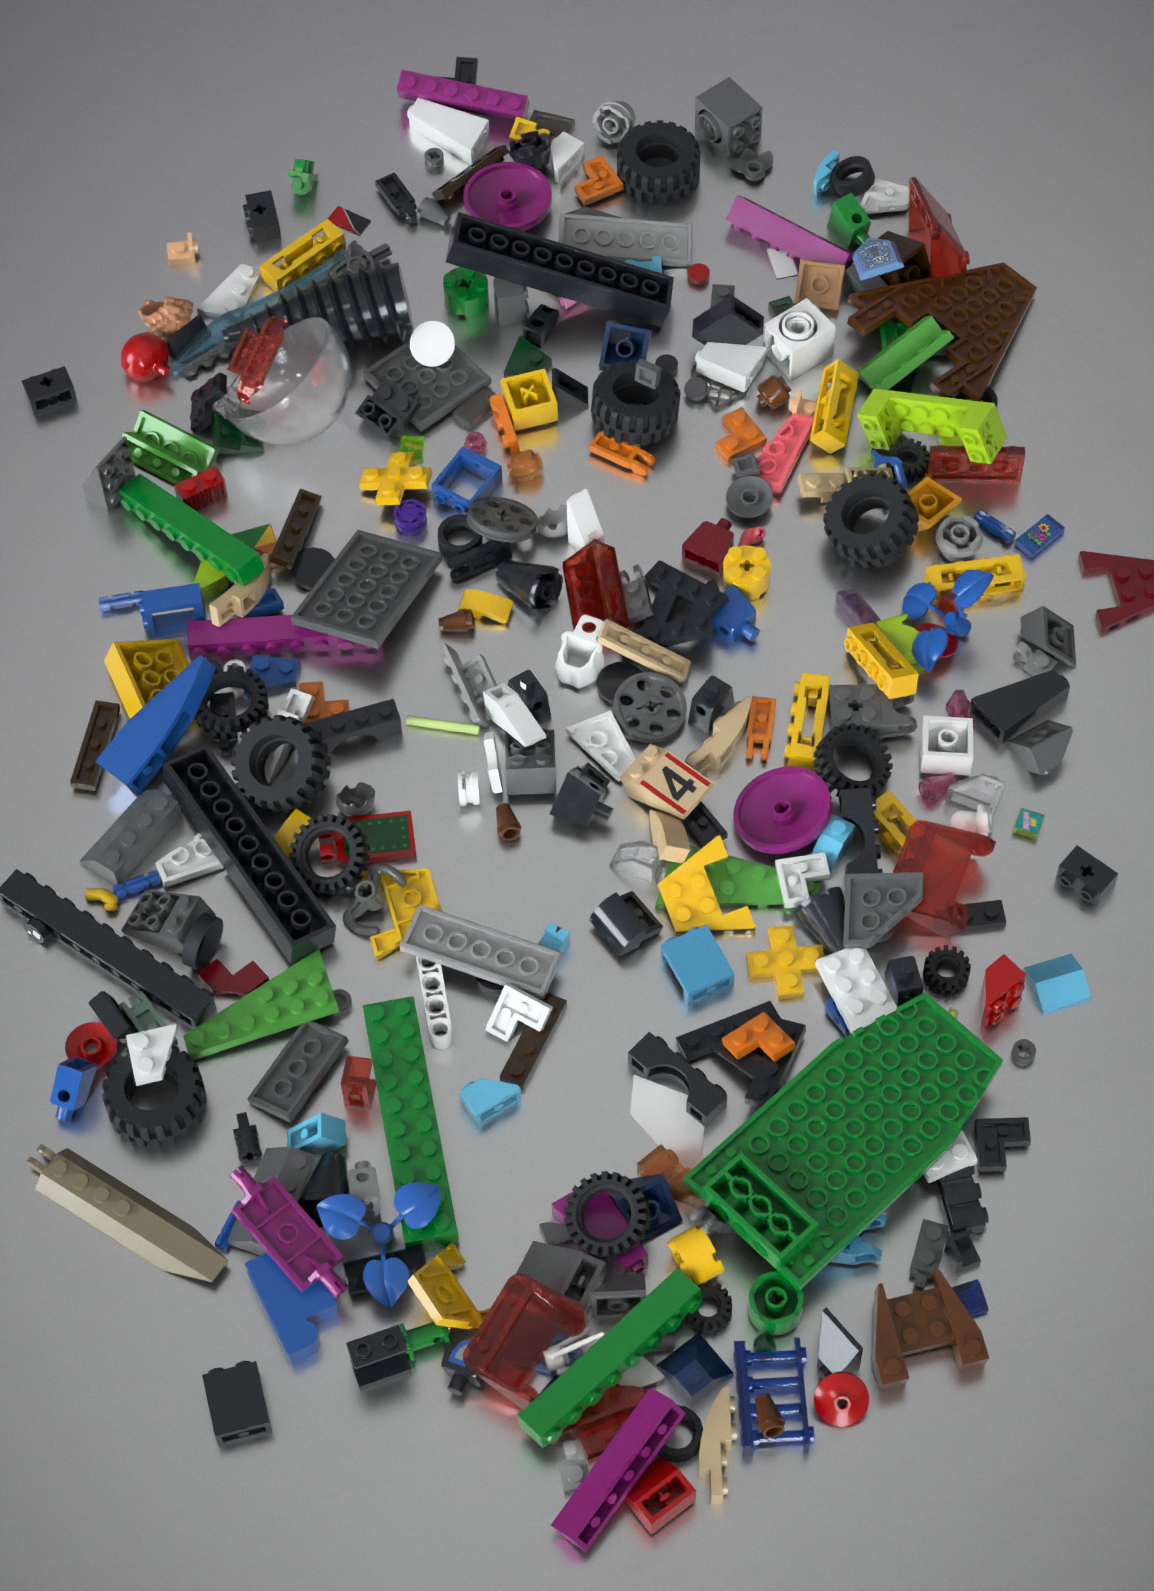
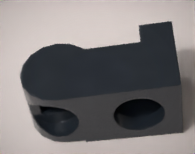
[523,304,559,349]

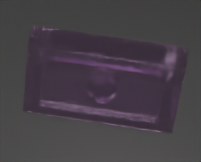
[836,589,881,626]

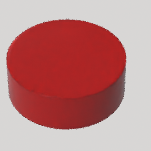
[687,263,710,286]

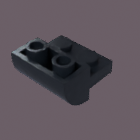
[355,378,422,440]
[589,891,663,956]

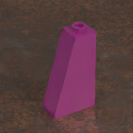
[552,1191,648,1275]

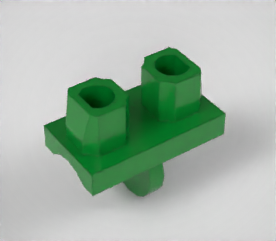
[287,159,319,195]

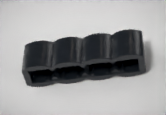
[936,1165,989,1236]

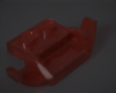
[227,316,287,404]
[552,1383,647,1460]

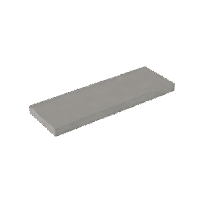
[558,213,693,267]
[400,904,562,1000]

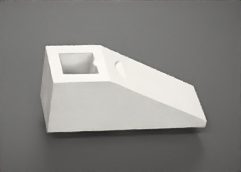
[567,488,604,560]
[483,683,546,747]

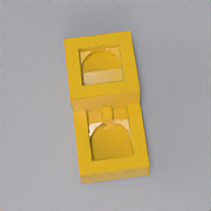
[458,589,514,625]
[274,809,311,861]

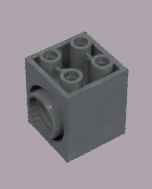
[695,77,763,158]

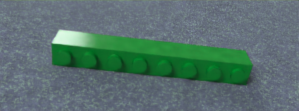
[119,473,265,587]
[518,1268,702,1448]

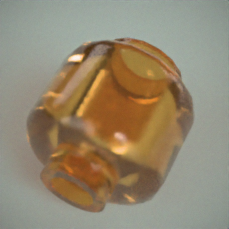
[507,449,543,482]

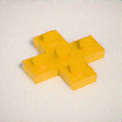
[359,452,432,505]
[746,925,824,1000]

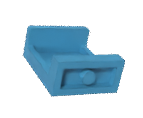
[661,925,735,1005]

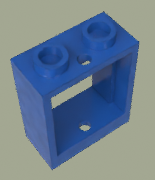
[432,446,503,515]
[139,583,207,638]

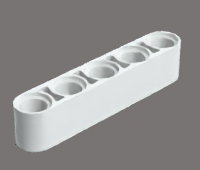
[416,956,453,1050]

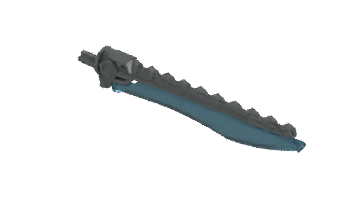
[170,240,392,376]

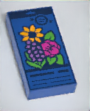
[1014,514,1065,559]

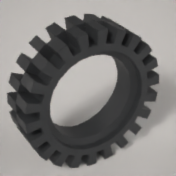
[194,665,269,739]
[813,723,893,798]
[289,814,370,895]
[564,1171,651,1259]

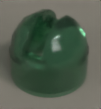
[753,1331,777,1356]

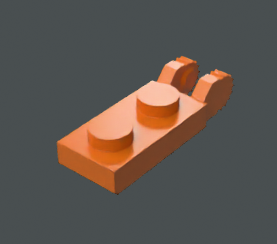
[490,394,520,456]
[589,430,656,476]
[746,696,776,760]

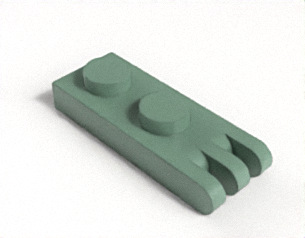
[119,991,178,1046]

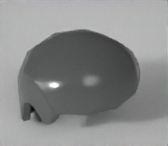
[336,782,375,817]

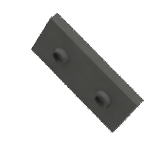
[247,1021,349,1123]

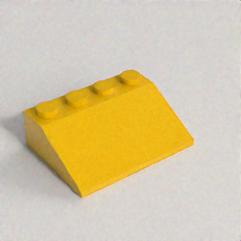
[104,639,210,722]

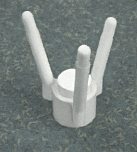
[543,1327,605,1376]

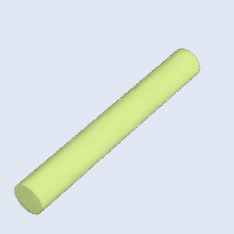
[406,715,480,735]

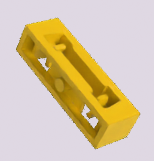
[259,219,346,295]
[809,359,859,454]
[924,554,1026,603]
[844,622,919,699]
[784,672,831,771]
[873,790,953,888]

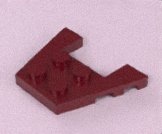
[1079,551,1154,633]

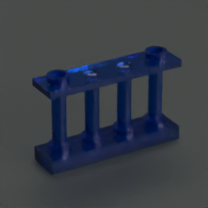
[733,1337,815,1457]

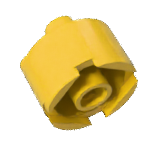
[722,545,771,601]
[667,1223,725,1286]

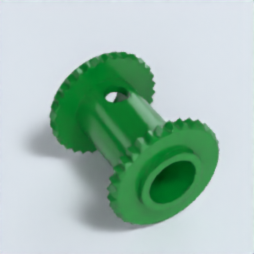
[400,1322,450,1361]

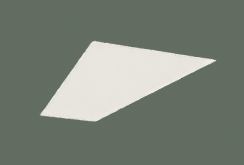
[630,1075,704,1175]

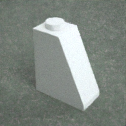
[695,342,767,393]

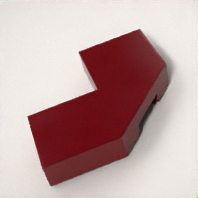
[197,959,269,996]

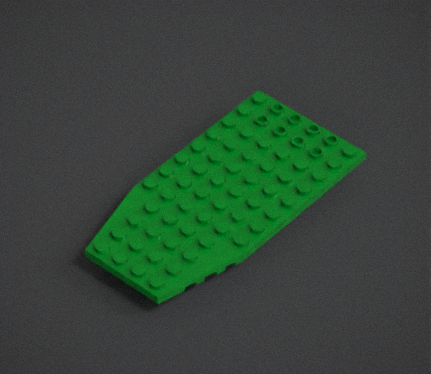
[683,993,1003,1291]

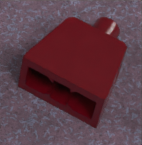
[682,518,734,576]

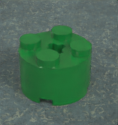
[443,267,489,318]
[748,1271,804,1335]

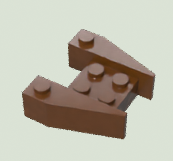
[871,1269,989,1391]

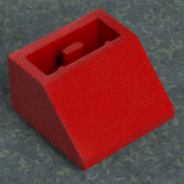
[981,954,1026,1029]
[624,1456,696,1535]

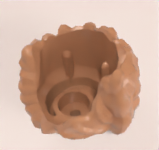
[138,297,194,338]

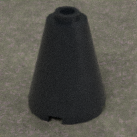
[495,560,563,613]
[795,887,846,954]
[298,1151,349,1228]

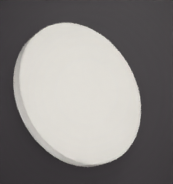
[410,321,455,367]

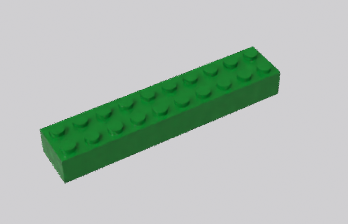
[362,996,460,1252]

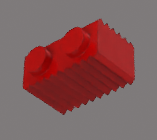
[174,466,228,512]

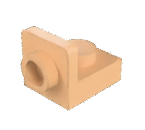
[166,232,199,266]
[789,390,817,418]

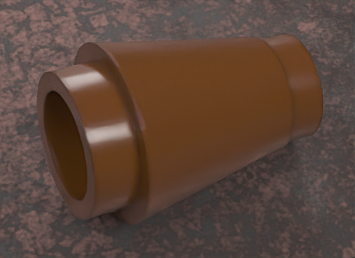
[438,609,475,632]
[496,803,521,841]
[755,1394,785,1438]

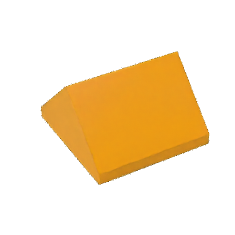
[907,477,962,532]

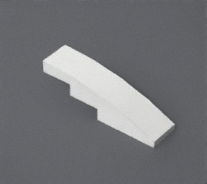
[264,688,315,784]

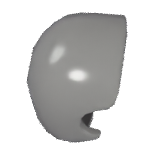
[537,505,568,538]

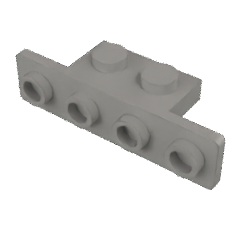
[442,643,497,728]

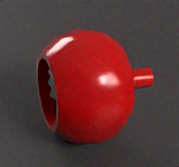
[121,332,170,383]

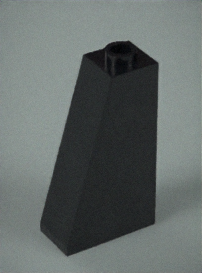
[969,669,1070,745]

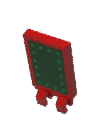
[318,810,417,867]

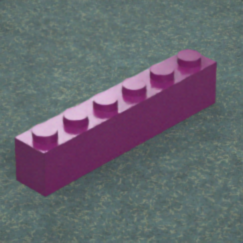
[397,70,530,122]
[726,195,854,274]
[551,1387,686,1552]

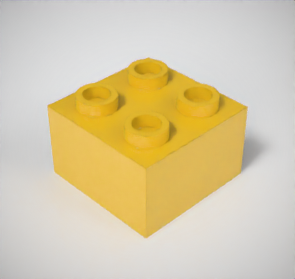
[501,369,558,431]

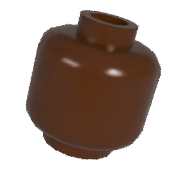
[756,375,792,409]

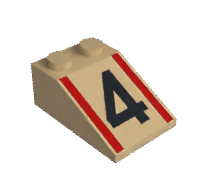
[620,744,714,820]

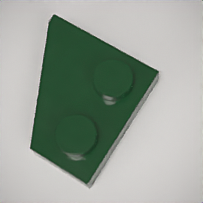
[504,335,552,378]

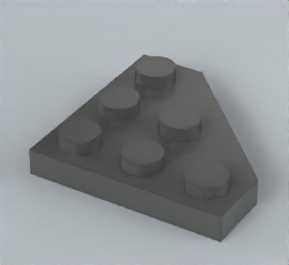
[843,872,924,948]

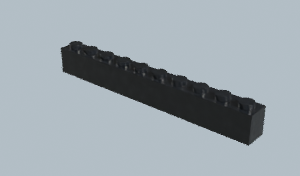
[0,869,216,1029]

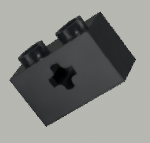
[243,190,281,242]
[22,366,77,414]
[1056,845,1118,906]

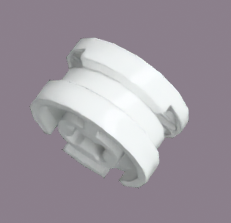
[458,770,480,806]

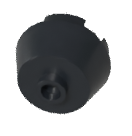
[509,131,551,170]

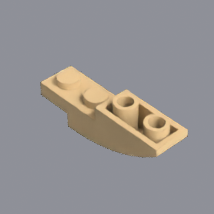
[797,467,894,503]
[209,553,271,627]
[685,696,751,773]
[699,1387,737,1505]

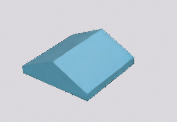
[1023,953,1091,1013]

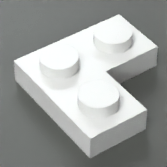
[775,852,830,908]
[485,983,553,1042]

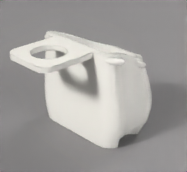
[555,615,605,688]

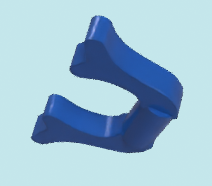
[870,450,907,488]

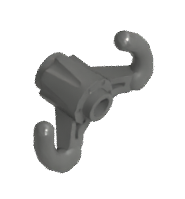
[343,863,407,936]

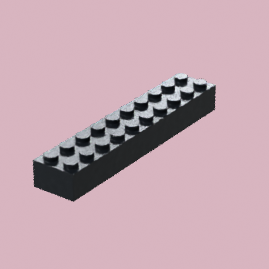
[446,212,674,327]
[163,744,336,963]

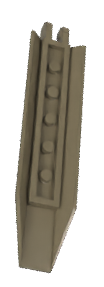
[26,1144,228,1282]

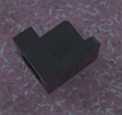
[944,1229,981,1274]

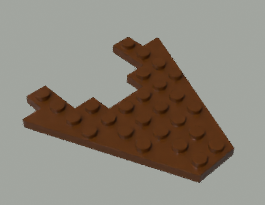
[847,262,1037,402]

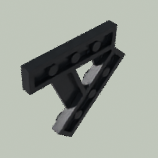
[621,560,729,657]
[676,1001,806,1108]

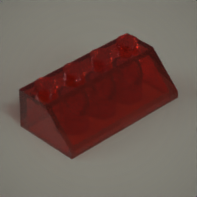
[562,539,629,640]

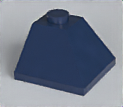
[599,319,652,368]
[607,1174,683,1244]
[656,1332,734,1408]

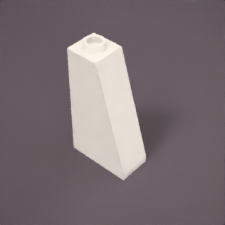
[407,98,490,165]

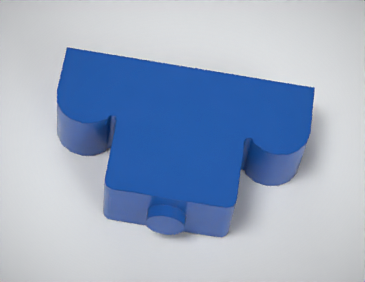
[245,1253,338,1365]

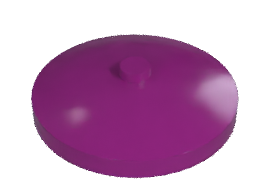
[463,162,552,231]
[733,766,833,854]

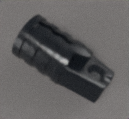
[233,1112,262,1162]

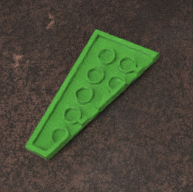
[655,845,822,909]
[183,949,340,1061]

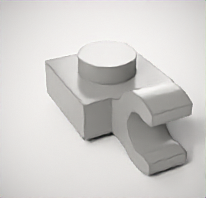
[1013,642,1058,676]
[559,1440,589,1494]

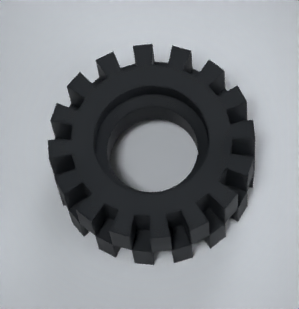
[886,438,929,483]
[923,945,971,996]
[685,1281,733,1335]

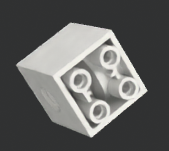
[763,298,836,381]

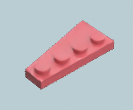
[755,413,814,493]

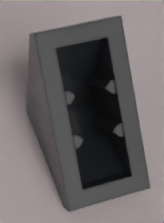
[552,368,588,408]

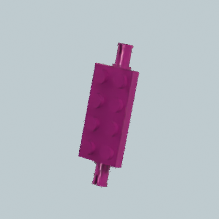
[229,1165,348,1299]

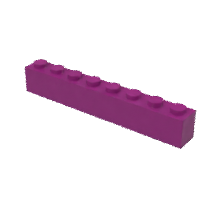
[187,615,382,659]

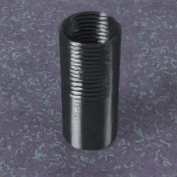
[343,1245,426,1295]

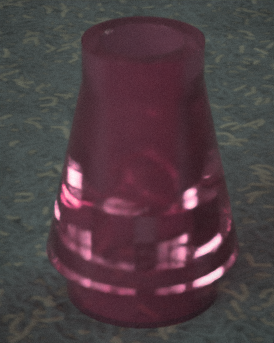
[918,773,957,801]

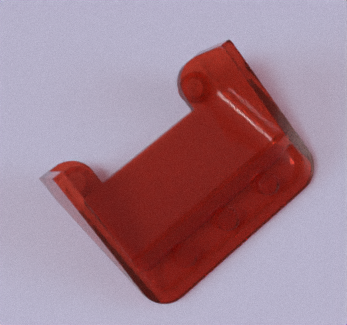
[908,177,970,279]
[893,820,996,938]
[463,1274,589,1410]

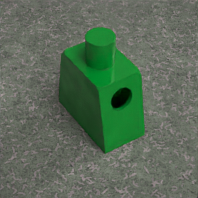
[827,192,871,247]

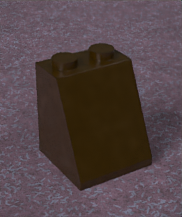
[877,231,933,286]

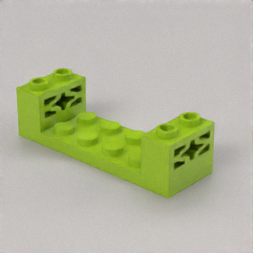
[857,389,1008,464]

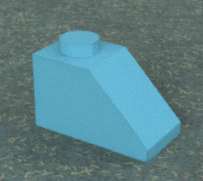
[812,814,855,876]
[459,1078,521,1126]
[287,1113,346,1154]

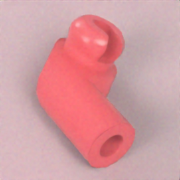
[737,526,766,547]

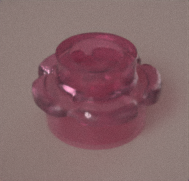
[464,432,487,453]

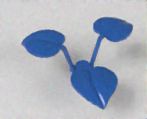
[902,569,994,672]
[317,1182,441,1307]

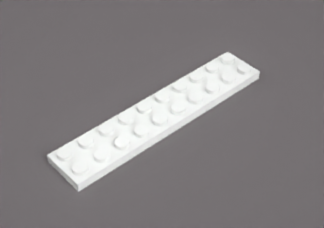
[815,948,978,1183]

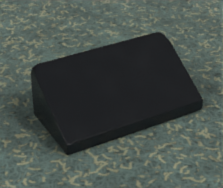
[166,315,212,363]
[89,991,138,1040]

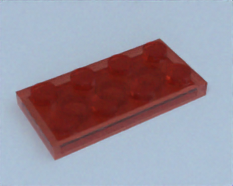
[927,445,1025,483]

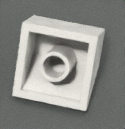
[920,715,973,776]

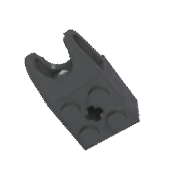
[828,684,917,739]

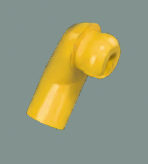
[85,888,119,911]

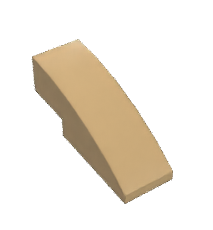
[649,809,690,864]

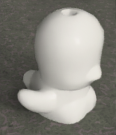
[950,804,993,841]

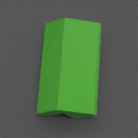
[857,316,954,390]
[121,410,219,485]

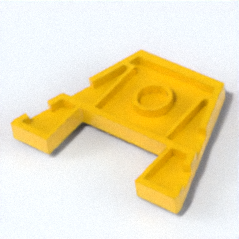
[657,835,756,933]
[354,868,443,960]
[407,1243,510,1334]

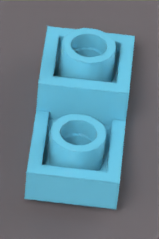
[813,149,840,197]

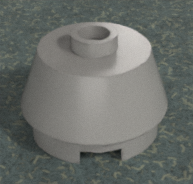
[593,101,636,144]
[935,515,983,562]

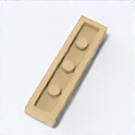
[597,619,691,684]

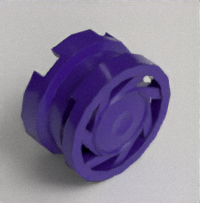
[394,499,427,536]

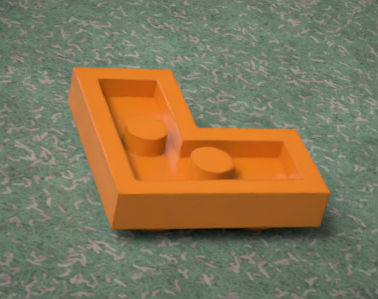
[574,155,623,206]
[715,407,767,463]
[299,681,350,723]
[722,1012,796,1062]

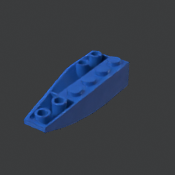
[95,655,216,795]

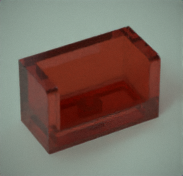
[340,1055,376,1110]

